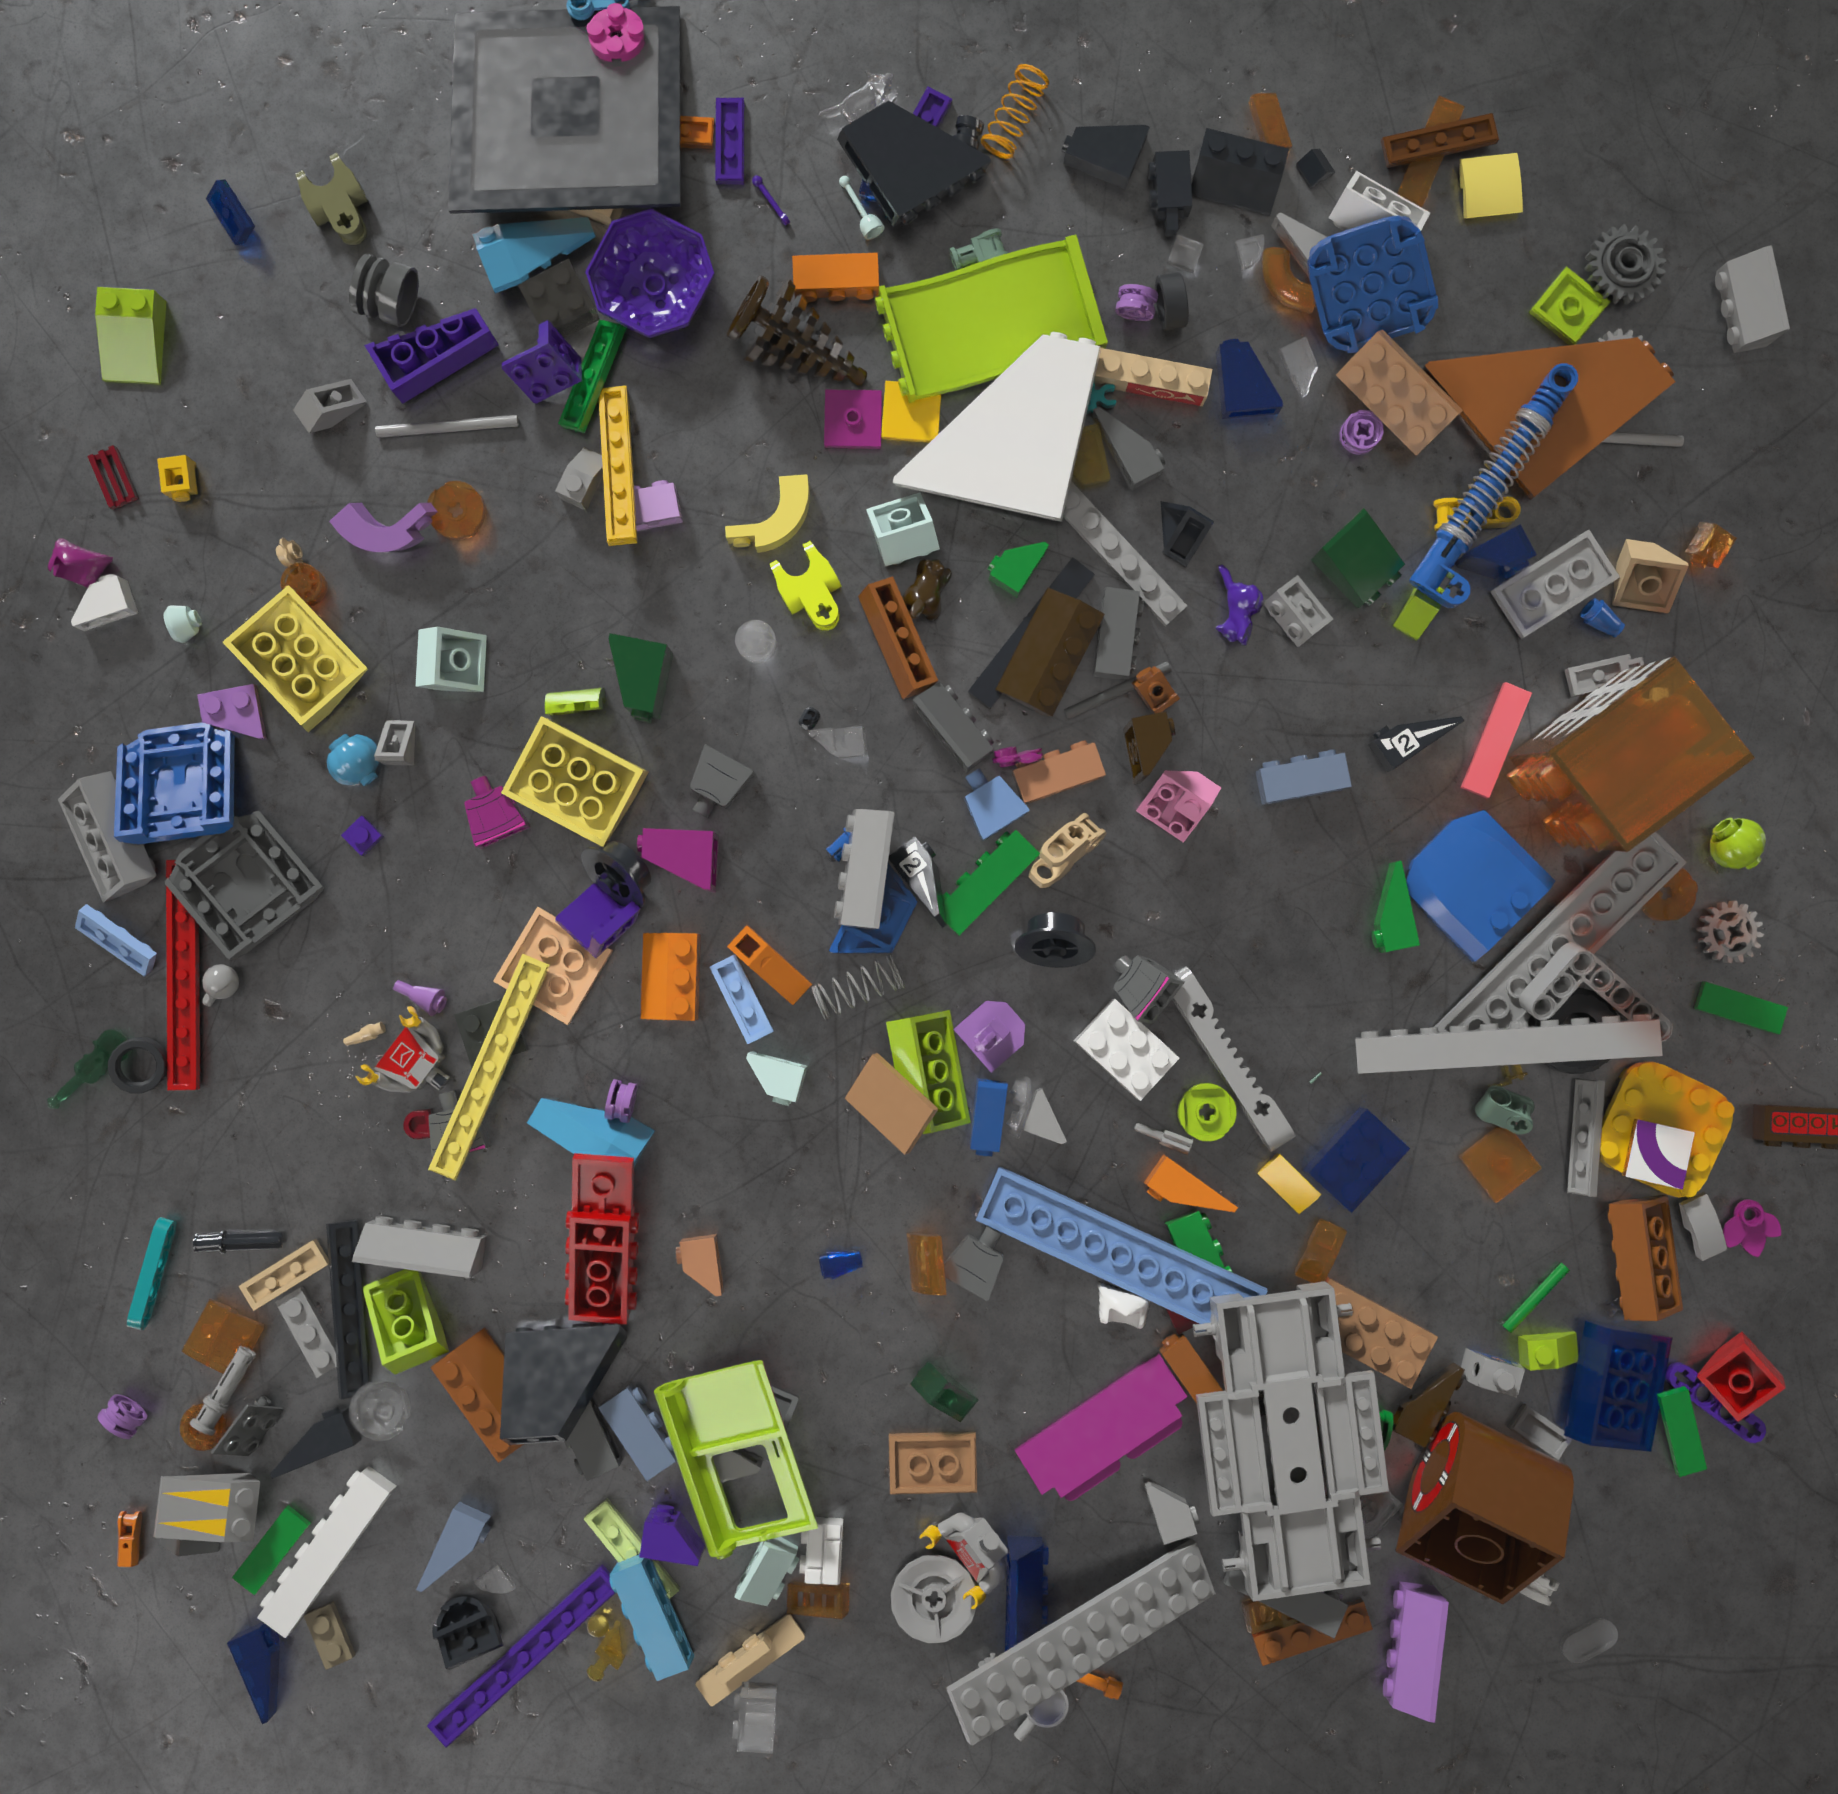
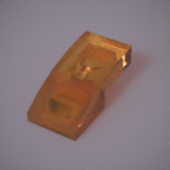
[1295,1218,1347,1283]
[1242,1600,1300,1634]

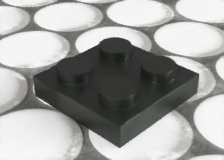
[454,998,529,1068]

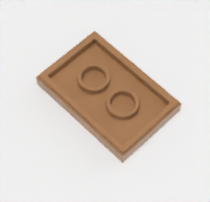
[845,1053,938,1155]
[889,1432,977,1494]

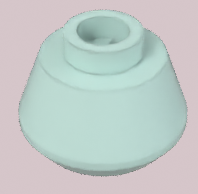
[164,605,202,643]

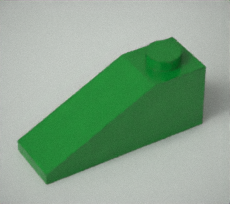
[1372,860,1420,953]

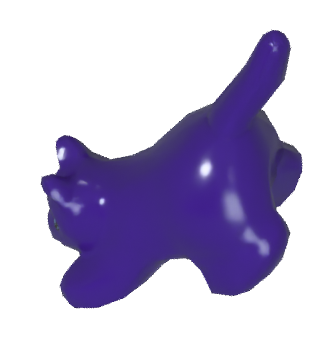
[1216,564,1264,646]

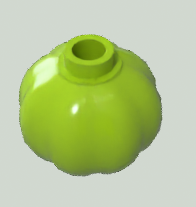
[1710,818,1766,869]

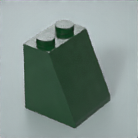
[1311,508,1405,608]
[608,633,673,723]

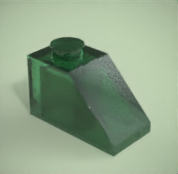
[910,1361,979,1422]

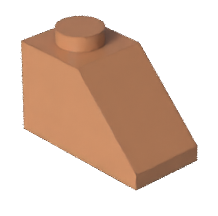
[676,1234,724,1296]

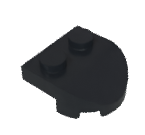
[432,1596,503,1670]

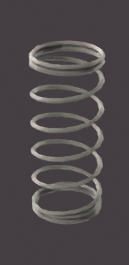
[812,954,904,1020]

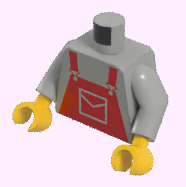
[355,1006,450,1093]
[919,1513,1009,1609]

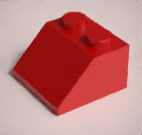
[1697,1332,1786,1422]

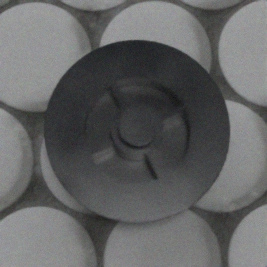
[581,841,651,908]
[1015,913,1096,968]

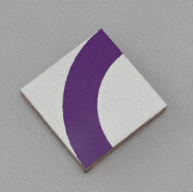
[1622,1119,1695,1190]

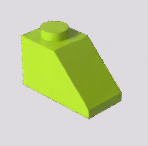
[1517,1331,1579,1371]

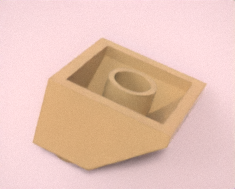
[1612,539,1689,613]

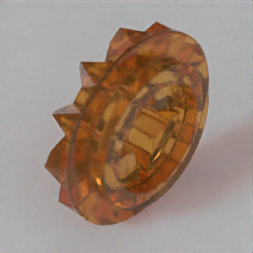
[180,1404,227,1451]

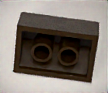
[1123,711,1176,785]

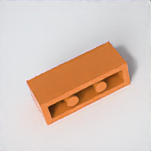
[792,253,879,302]

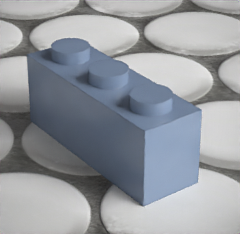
[1256,750,1352,805]
[598,1383,677,1481]

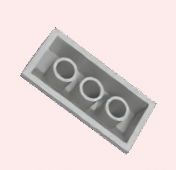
[58,771,157,903]
[834,809,894,929]
[352,1216,487,1278]

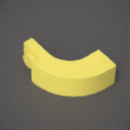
[725,474,810,553]

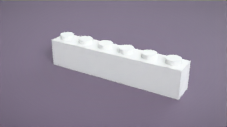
[257,1466,396,1638]

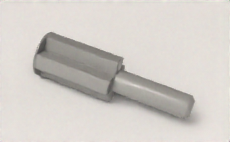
[1134,1123,1193,1155]

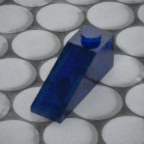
[227,1622,280,1724]

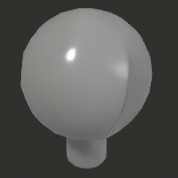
[202,964,239,1006]

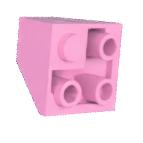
[1136,770,1221,843]

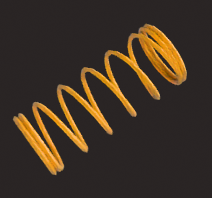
[981,64,1049,159]

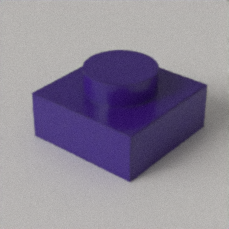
[341,815,384,856]

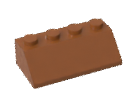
[1608,1195,1683,1321]
[430,1327,524,1463]

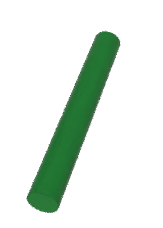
[1502,1263,1570,1334]

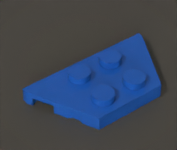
[829,863,918,953]

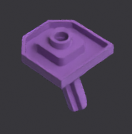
[953,1001,1025,1073]

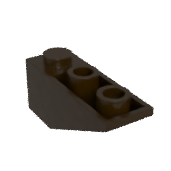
[1393,1362,1465,1448]

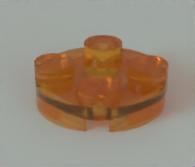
[427,481,486,540]
[1641,868,1698,921]

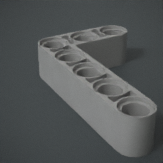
[1519,942,1673,1042]

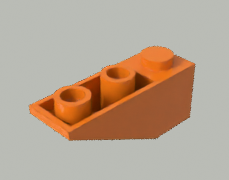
[727,925,812,1005]

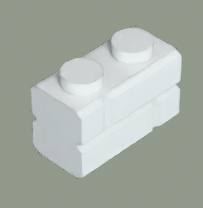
[800,1517,844,1585]

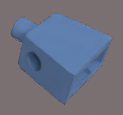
[965,768,1030,841]

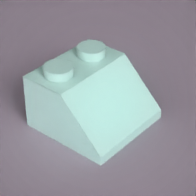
[866,492,940,566]
[416,627,487,692]
[746,1051,808,1106]
[734,1537,800,1606]

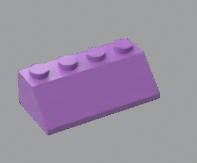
[1383,1581,1449,1723]

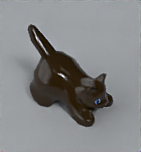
[902,559,952,621]

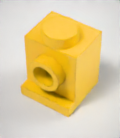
[157,455,198,502]

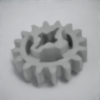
[1697,901,1764,963]

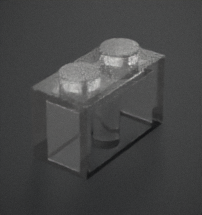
[732,1682,777,1754]

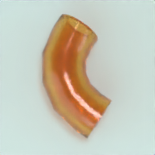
[1262,247,1315,314]

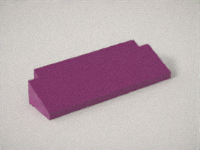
[1015,1353,1187,1501]

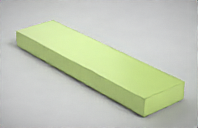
[584,1498,680,1599]

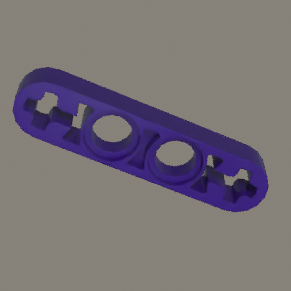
[1664,1362,1766,1443]

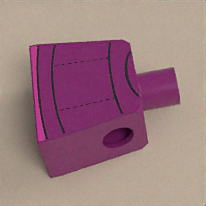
[464,776,531,849]

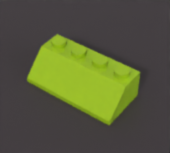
[886,1010,971,1134]

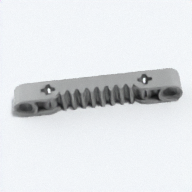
[1172,966,1296,1152]

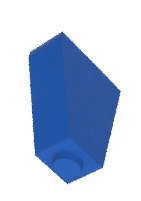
[970,1078,1008,1157]

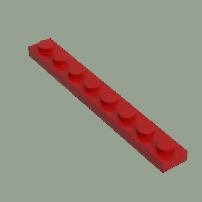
[166,860,200,1091]

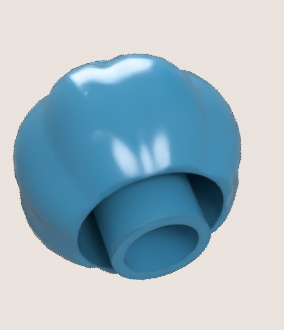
[327,734,380,786]

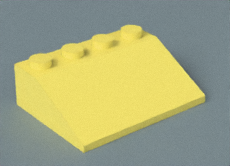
[223,585,368,732]
[501,716,649,847]

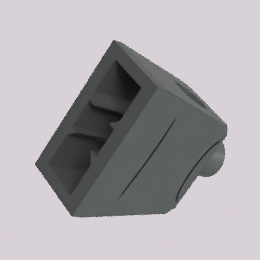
[690,744,755,818]
[939,1226,1004,1302]

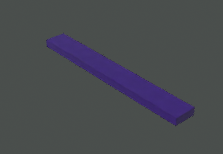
[427,1565,615,1748]

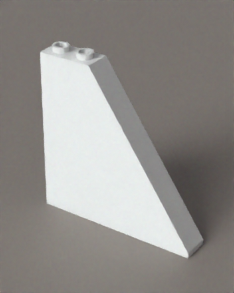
[893,332,1101,522]

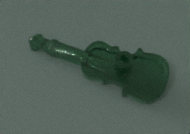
[47,1029,133,1109]

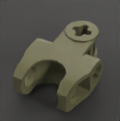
[295,153,368,245]

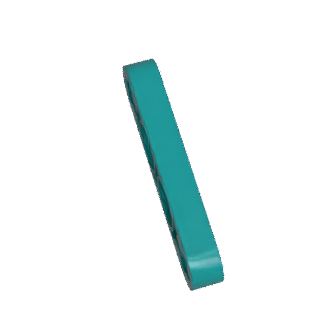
[127,1217,177,1330]

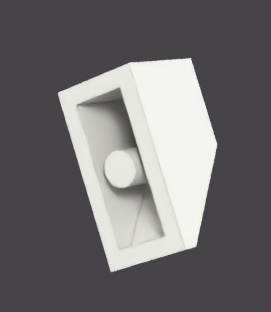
[71,574,138,631]

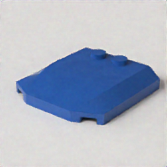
[114,722,235,844]
[1406,810,1556,962]

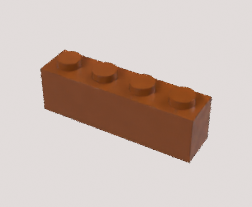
[858,576,938,700]

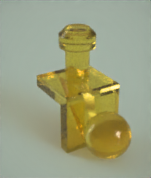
[587,1614,625,1682]

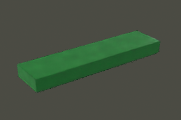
[558,319,626,433]

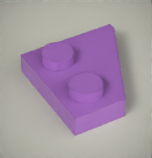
[197,684,267,740]

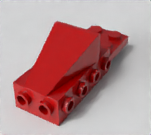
[565,1153,639,1325]

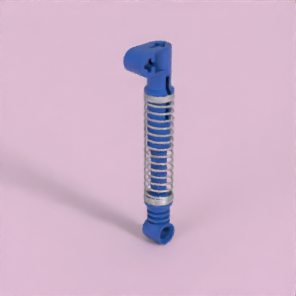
[1409,363,1578,608]

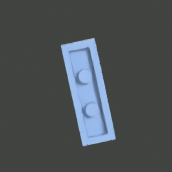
[75,904,157,977]
[710,954,774,1044]

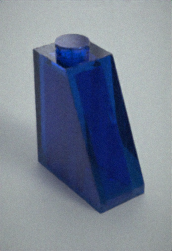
[1216,339,1283,419]

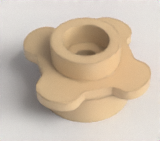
[276,538,303,567]

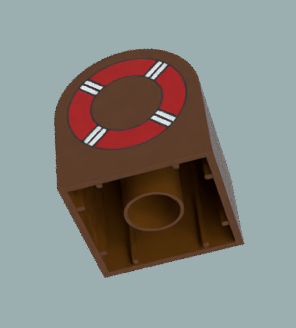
[1396,1412,1574,1604]

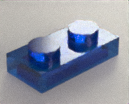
[206,179,255,245]

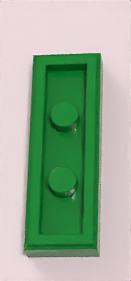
[1694,981,1788,1035]
[1657,1386,1707,1477]
[232,1505,311,1596]

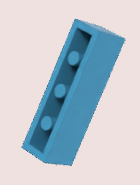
[610,1554,695,1681]

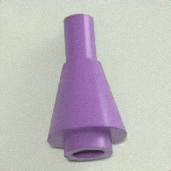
[393,980,447,1016]

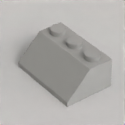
[1715,245,1790,353]

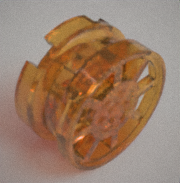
[281,563,327,607]

